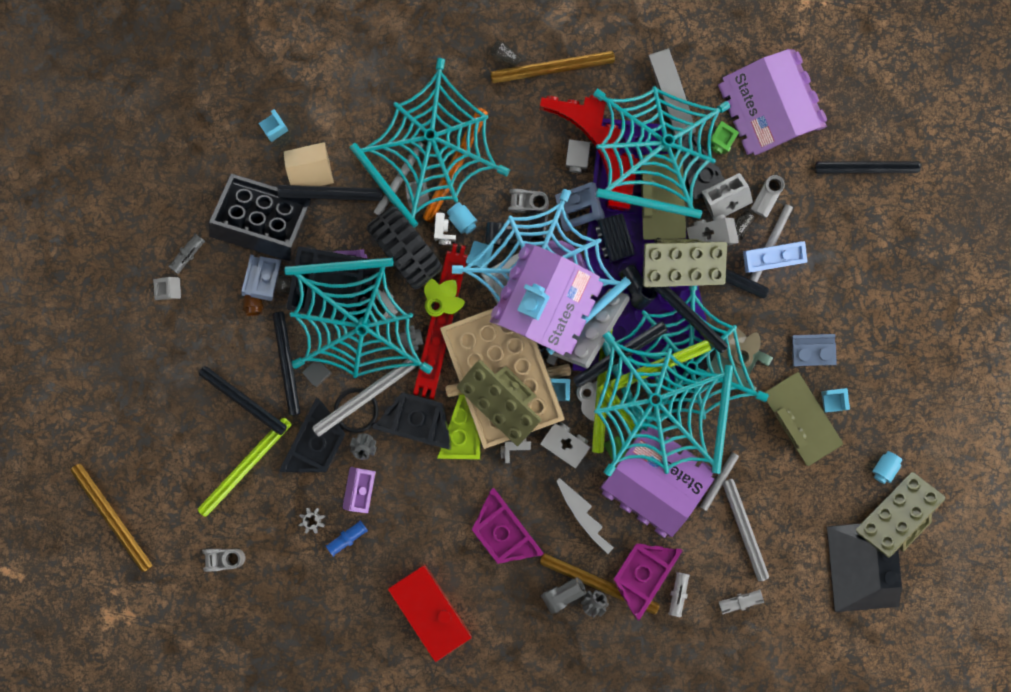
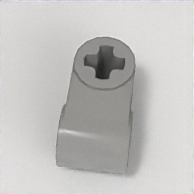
[508,189,549,213]
[202,548,245,572]

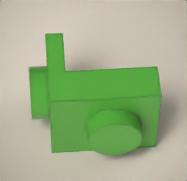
[711,121,739,155]

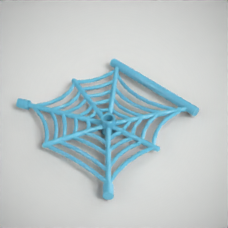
[452,189,631,355]

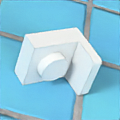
[434,213,456,245]

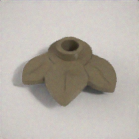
[720,328,761,368]

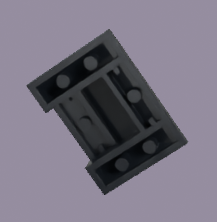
[286,246,380,322]
[826,523,902,612]

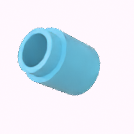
[447,202,477,234]
[872,451,902,484]

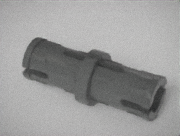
[168,233,205,274]

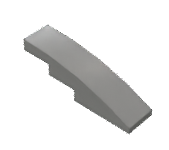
[648,48,696,136]
[556,478,614,554]

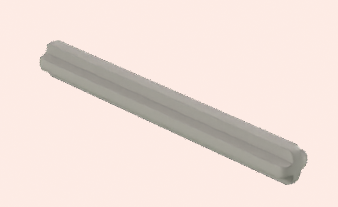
[723,479,769,581]

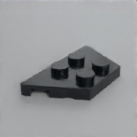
[372,392,452,450]
[279,397,346,472]

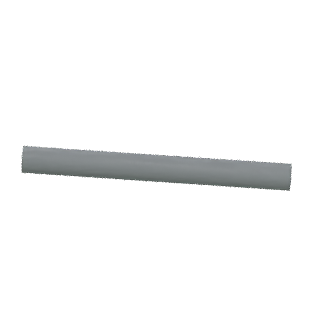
[373,141,425,216]
[750,204,793,282]

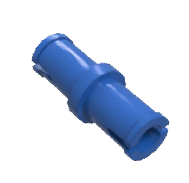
[326,520,368,557]

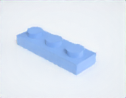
[743,241,807,272]

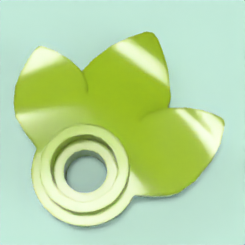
[424,279,465,317]

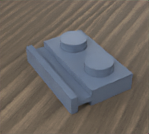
[241,255,281,301]
[792,334,837,367]

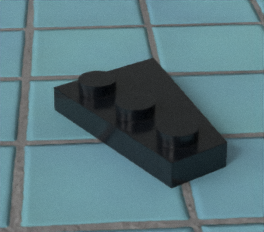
[675,134,725,201]

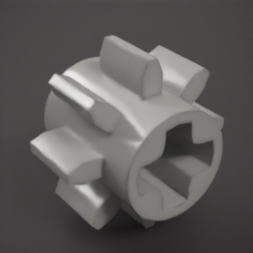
[299,508,325,534]

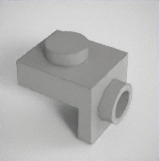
[376,289,399,320]
[501,439,531,463]

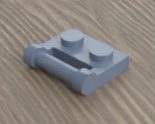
[555,182,605,232]

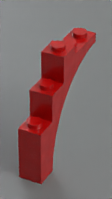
[540,95,639,212]

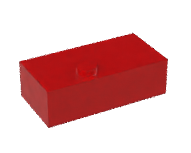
[388,564,472,662]

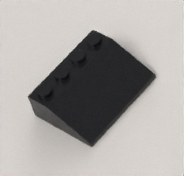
[209,174,311,261]

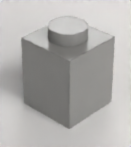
[565,140,590,173]

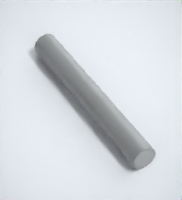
[699,452,739,511]

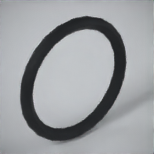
[334,388,379,433]

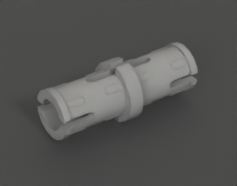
[668,572,690,617]
[719,589,764,615]

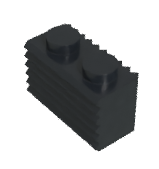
[595,213,635,263]

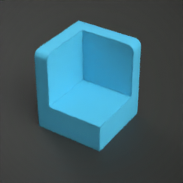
[259,109,289,142]
[466,241,494,268]
[550,378,570,401]
[821,388,850,413]

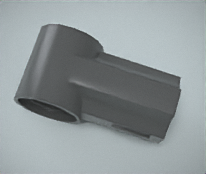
[541,577,586,615]

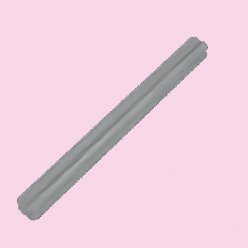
[312,355,417,436]

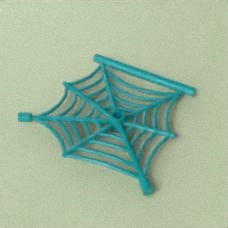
[349,58,510,228]
[593,86,730,219]
[285,258,433,378]
[601,286,769,432]
[594,331,733,477]

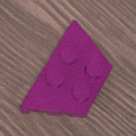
[472,488,544,564]
[613,543,683,621]

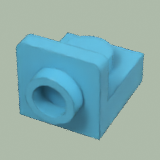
[517,283,550,320]

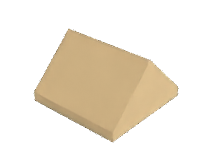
[284,142,334,186]

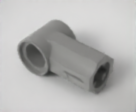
[750,175,785,218]

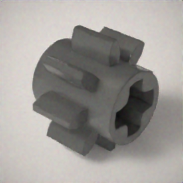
[399,325,423,352]
[350,433,377,460]
[581,590,609,618]

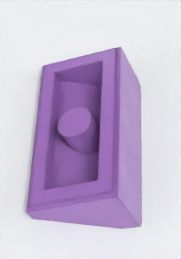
[343,467,376,513]

